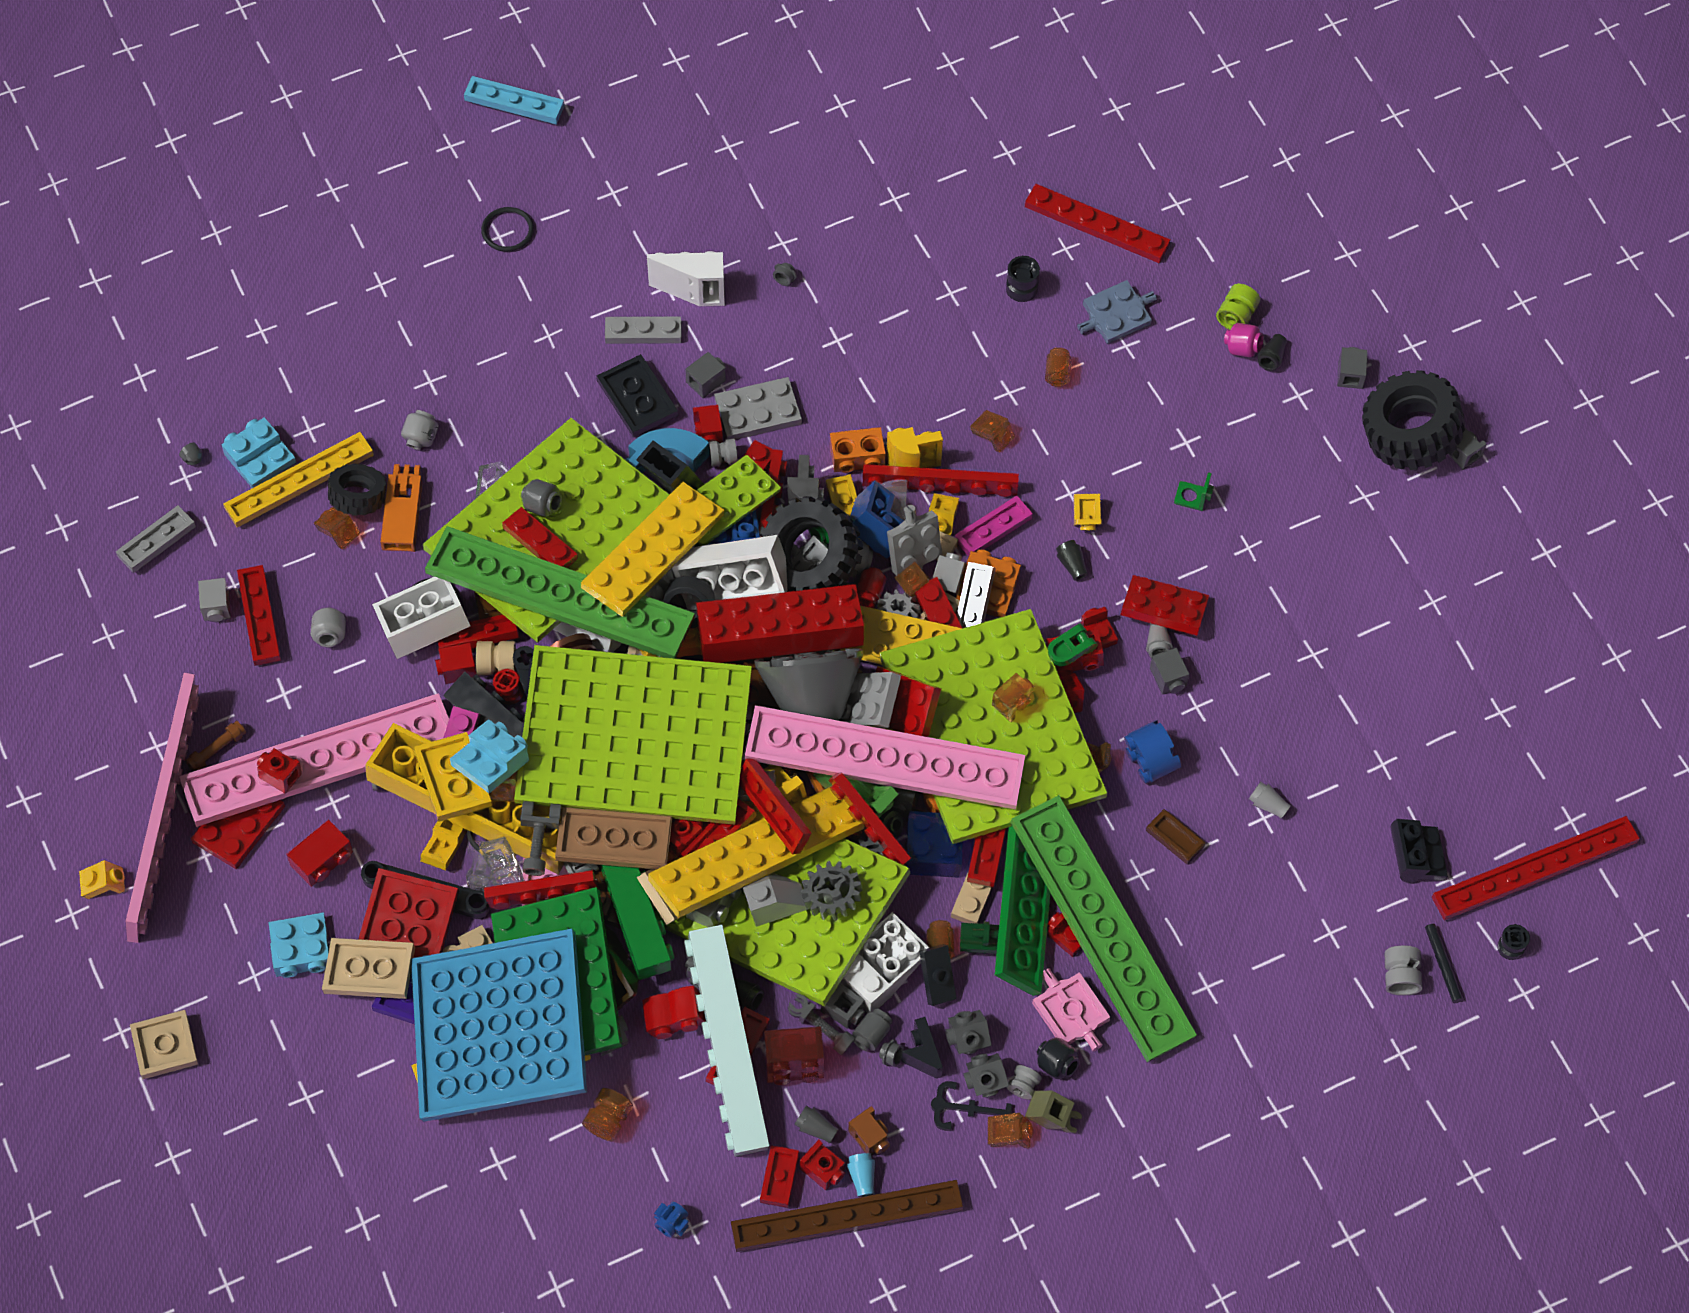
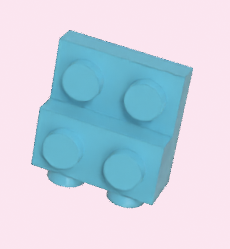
[221,417,296,488]
[450,719,529,793]
[269,913,329,978]

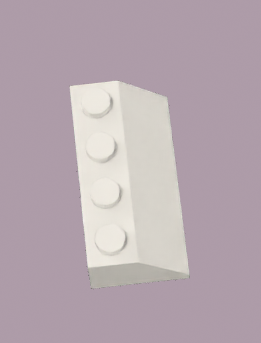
[672,535,787,611]

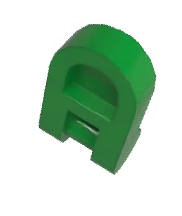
[1048,624,1098,666]

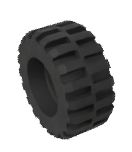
[1362,370,1465,470]
[759,496,863,592]

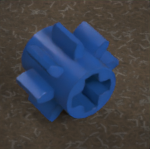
[654,1201,689,1238]

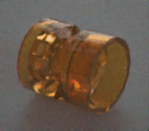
[582,1088,633,1142]

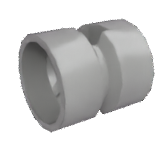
[1384,946,1422,995]

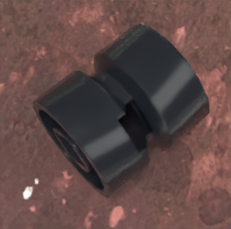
[1006,255,1040,302]

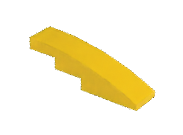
[420,820,467,871]

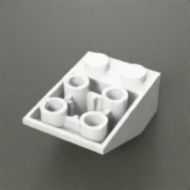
[647,251,725,306]
[840,912,929,1013]

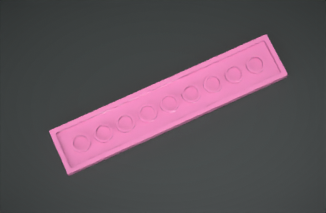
[126,673,199,943]
[179,693,449,827]
[745,706,1025,809]

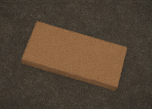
[555,807,672,869]

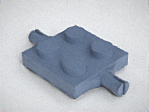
[1077,280,1157,344]

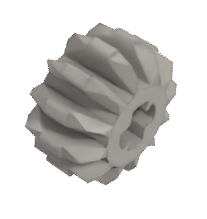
[877,588,921,619]

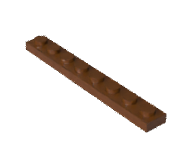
[731,1180,963,1252]

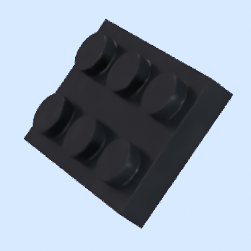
[596,354,678,438]

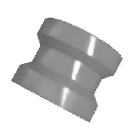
[1007,1065,1042,1100]

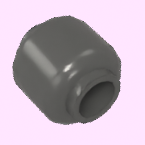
[521,479,562,517]

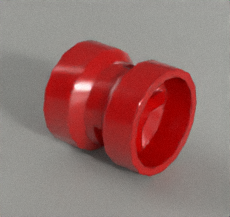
[493,669,524,705]

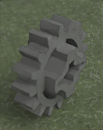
[801,861,863,920]

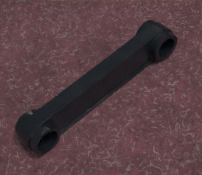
[361,861,490,919]

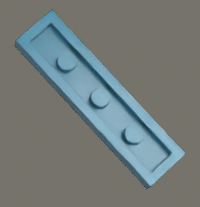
[464,76,565,125]

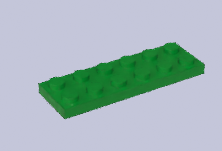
[994,826,1050,996]

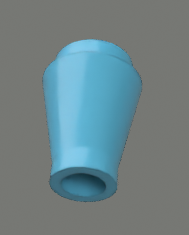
[847,1153,875,1197]

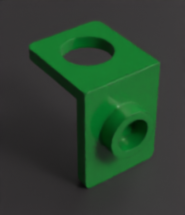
[1174,472,1214,511]

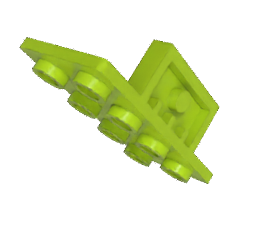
[696,455,781,546]

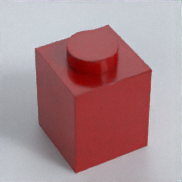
[435,643,476,684]

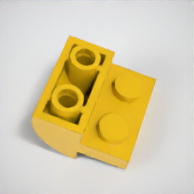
[886,427,943,468]

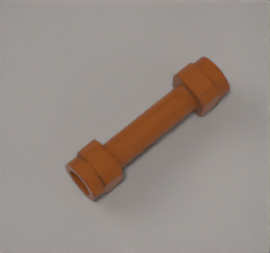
[185,720,246,772]

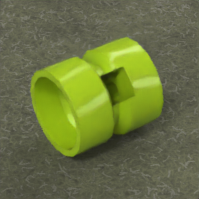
[1216,283,1260,330]

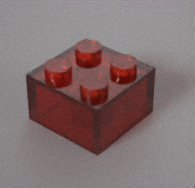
[764,1026,824,1085]

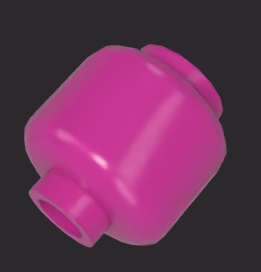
[1224,323,1264,357]

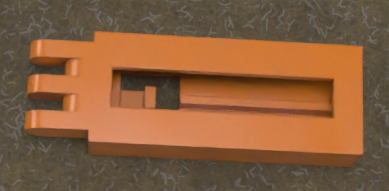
[380,464,423,552]

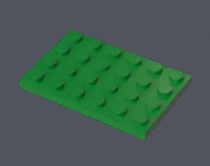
[491,887,623,1056]

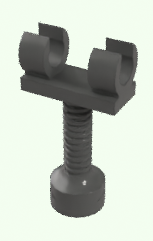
[520,801,561,876]
[788,994,855,1056]

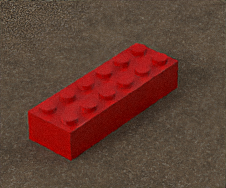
[696,584,864,663]

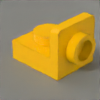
[928,493,959,535]

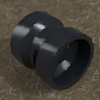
[1497,924,1530,960]

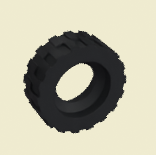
[328,464,386,516]

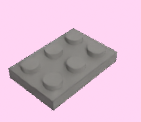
[714,377,802,440]
[839,672,901,728]

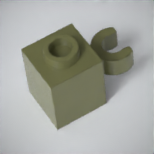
[1025,1090,1082,1133]

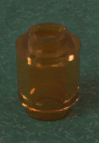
[1045,348,1072,387]
[927,920,955,959]

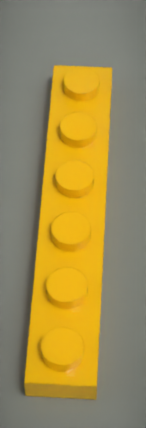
[223,432,374,528]

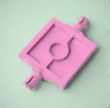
[1032,968,1110,1052]

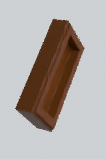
[1146,809,1205,864]

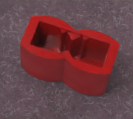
[642,986,706,1039]

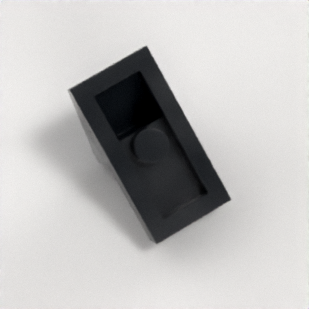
[901,1017,943,1079]

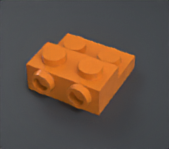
[956,550,1021,618]

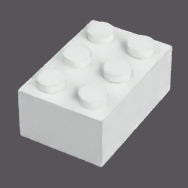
[372,577,470,659]

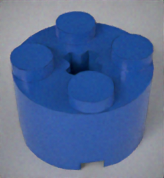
[1124,720,1181,784]

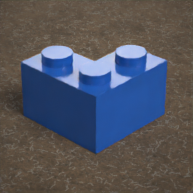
[850,480,904,559]

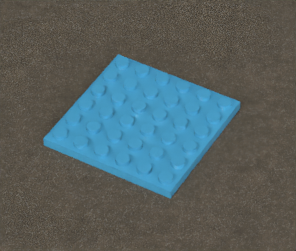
[411,929,587,1122]

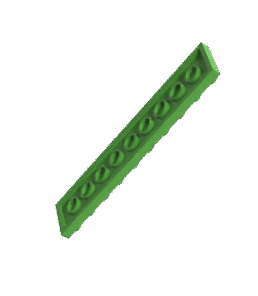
[425,526,695,659]
[1010,795,1197,1062]

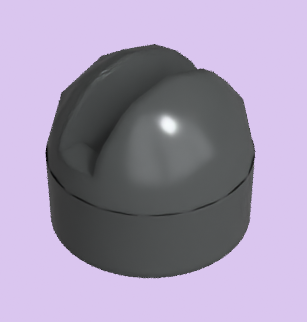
[179,442,202,465]

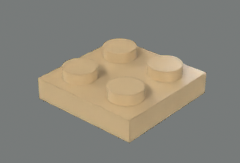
[130,1010,198,1079]

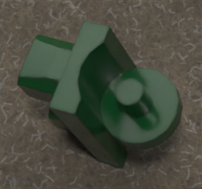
[960,921,999,954]

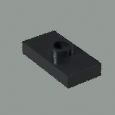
[919,944,957,1006]

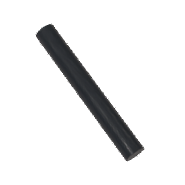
[1425,924,1463,1003]

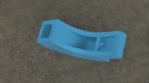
[625,428,710,473]

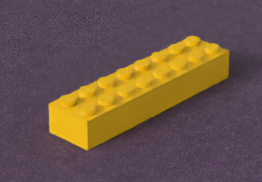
[365,723,564,874]

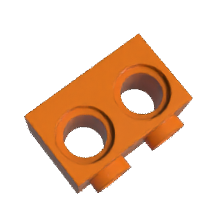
[830,427,885,473]

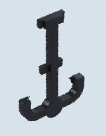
[931,1081,1012,1131]

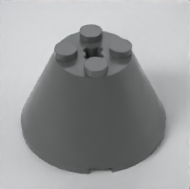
[755,648,863,721]

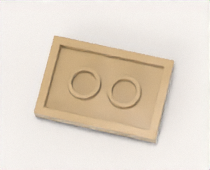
[322,938,415,999]

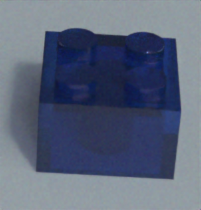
[905,811,963,878]

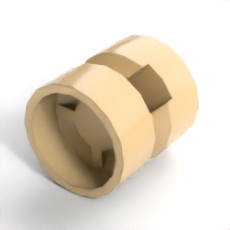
[476,641,516,676]

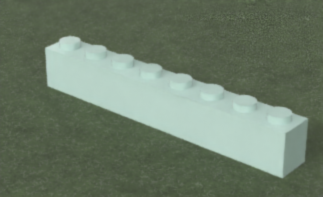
[684,925,769,1157]

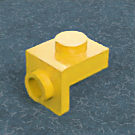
[1073,494,1102,531]
[79,860,125,899]

